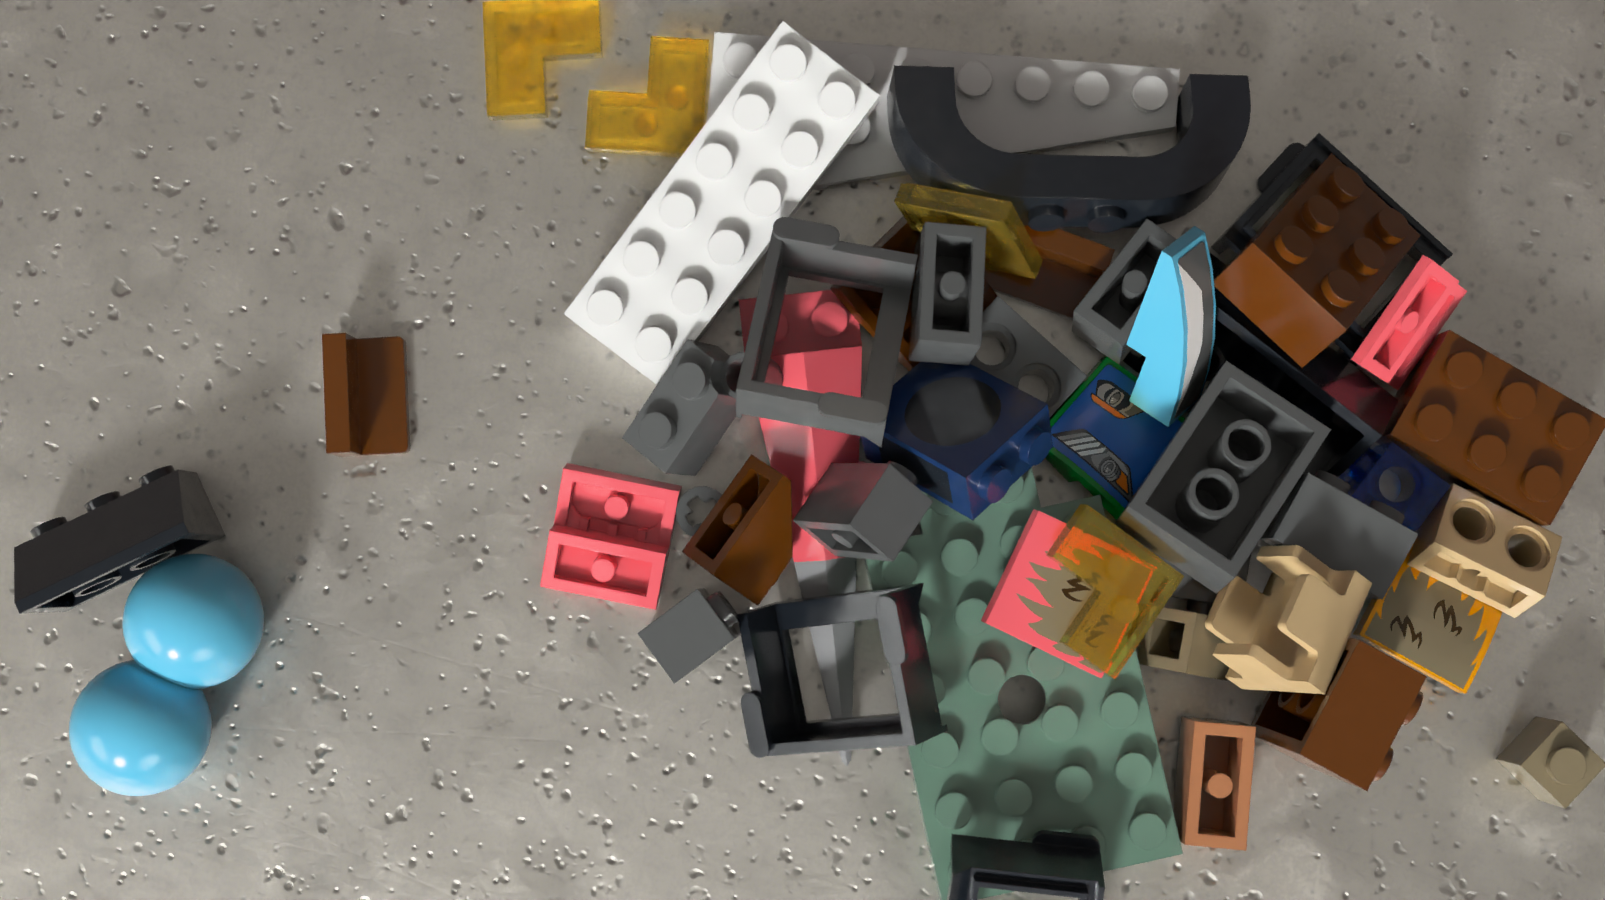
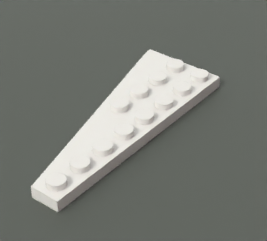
[707,32,1180,190]

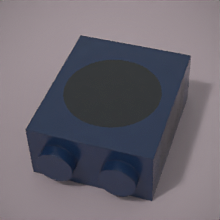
[861,362,1053,520]

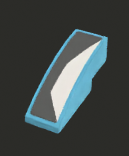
[1126,226,1216,427]

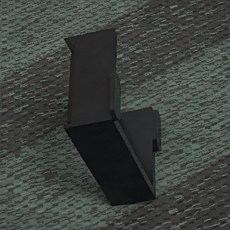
[1211,133,1453,366]
[737,583,948,758]
[947,830,1105,900]

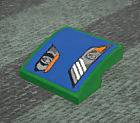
[1045,357,1185,520]

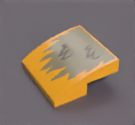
[1353,543,1502,694]

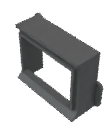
[736,217,918,447]

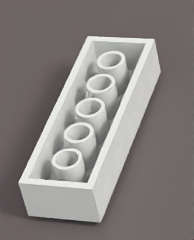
[564,21,880,384]

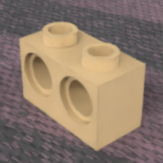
[1407,483,1562,618]

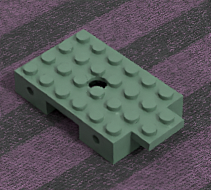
[864,467,1183,900]

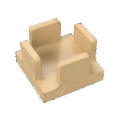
[1205,545,1372,694]

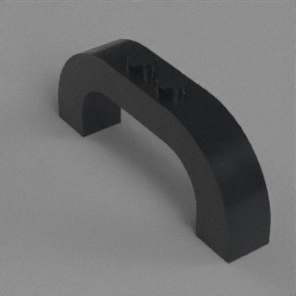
[887,65,1251,233]

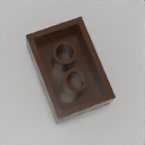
[1214,153,1421,368]
[1376,330,1605,526]
[1251,638,1427,791]

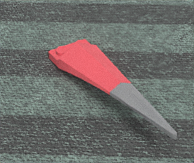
[739,290,862,766]

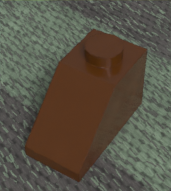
[682,454,793,606]

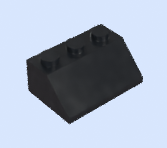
[14,465,226,614]

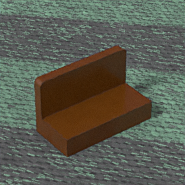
[984,224,1115,320]
[322,333,410,457]

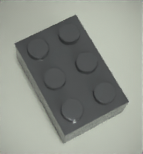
[1114,361,1331,594]

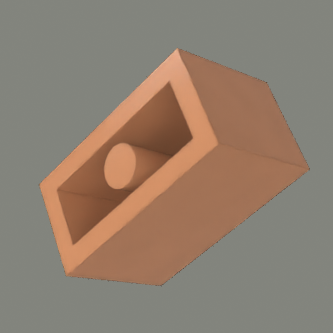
[1173,716,1256,851]

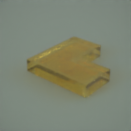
[482,0,603,121]
[585,36,710,157]
[894,182,1043,279]
[1046,504,1184,679]

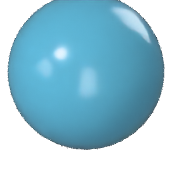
[122,554,264,689]
[69,660,212,796]

